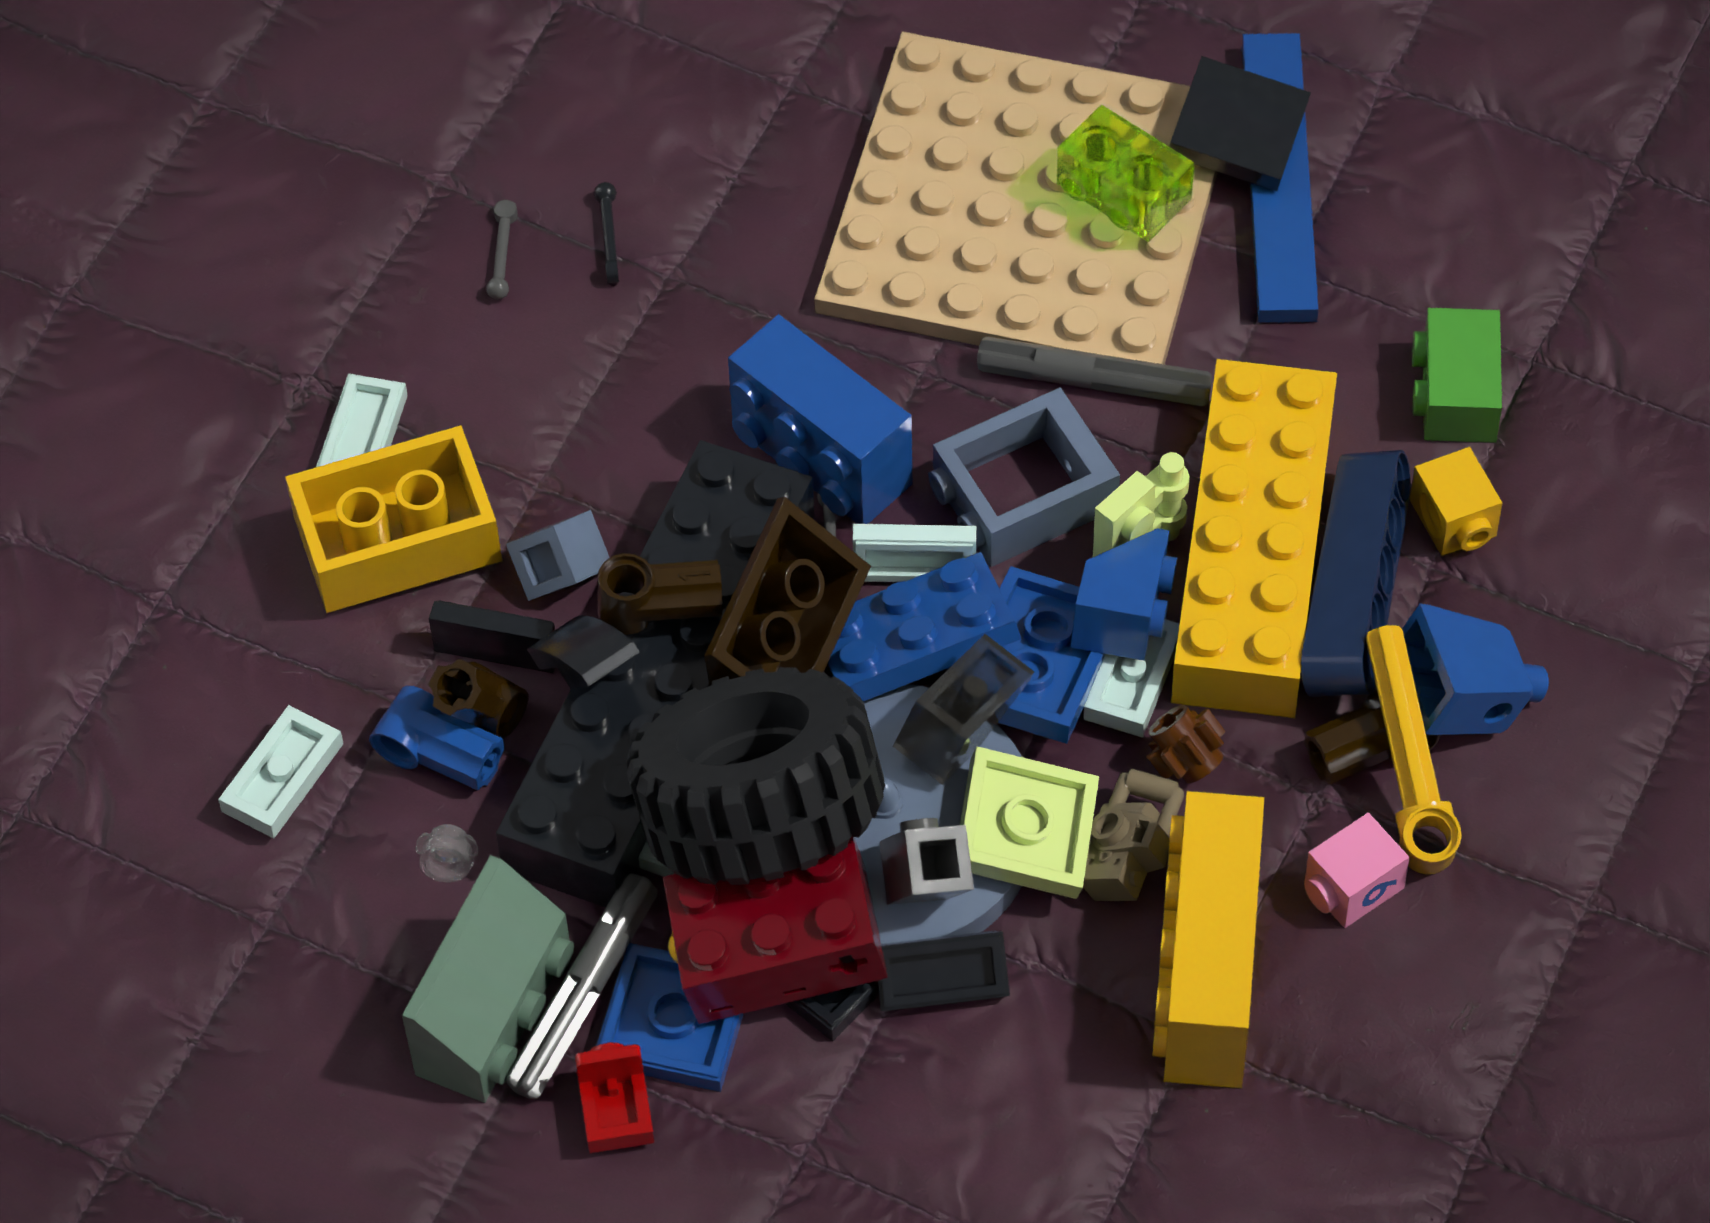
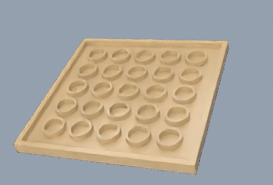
[815,32,1218,364]

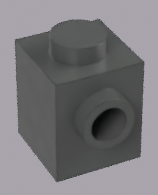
[879,818,974,905]

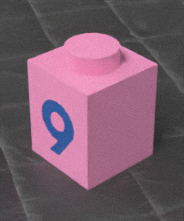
[1304,812,1409,928]

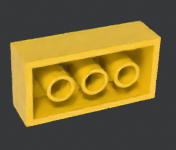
[1153,791,1264,1088]

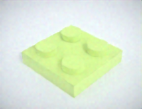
[960,746,1099,899]

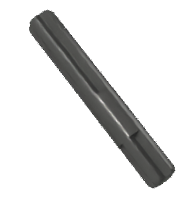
[977,337,1212,406]
[506,873,658,1100]

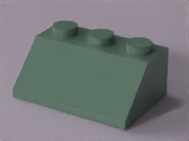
[402,855,574,1103]

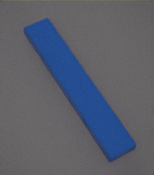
[1242,33,1319,323]

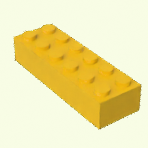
[1171,359,1337,718]

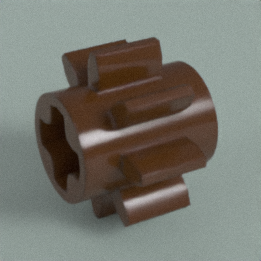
[1146,705,1226,783]

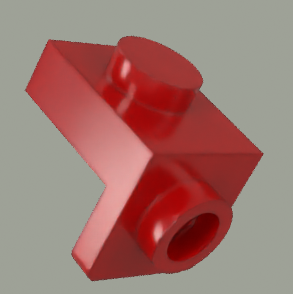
[575,1043,655,1154]

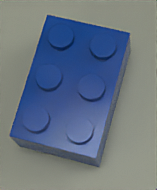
[728,314,913,524]

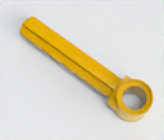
[1366,625,1461,874]

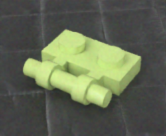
[1093,452,1190,557]

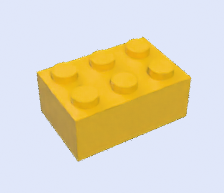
[285,425,502,613]

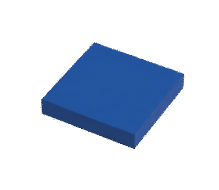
[597,943,744,1092]

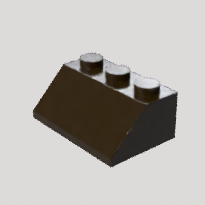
[704,497,871,686]

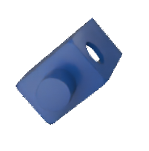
[1402,603,1549,735]

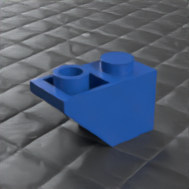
[1071,528,1177,661]

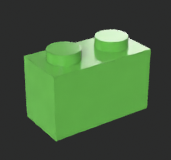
[1412,308,1502,443]

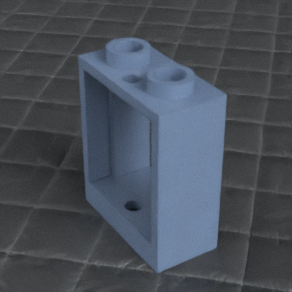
[928,387,1120,567]

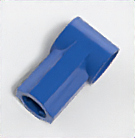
[369,686,505,790]

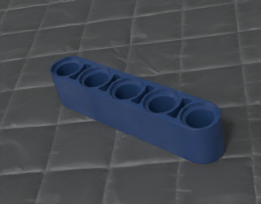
[1301,450,1411,697]

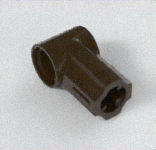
[597,553,723,635]
[428,659,529,739]
[1304,690,1441,785]

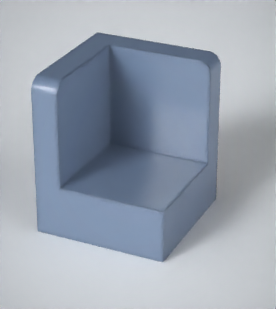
[506,510,610,601]

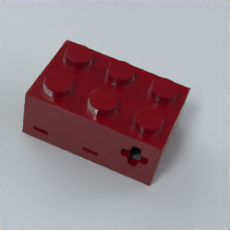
[663,837,888,1024]

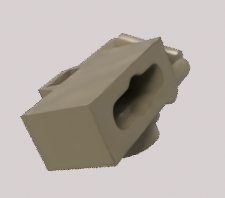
[1083,769,1184,901]

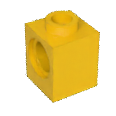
[1410,447,1502,556]

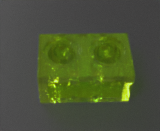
[1057,104,1194,242]

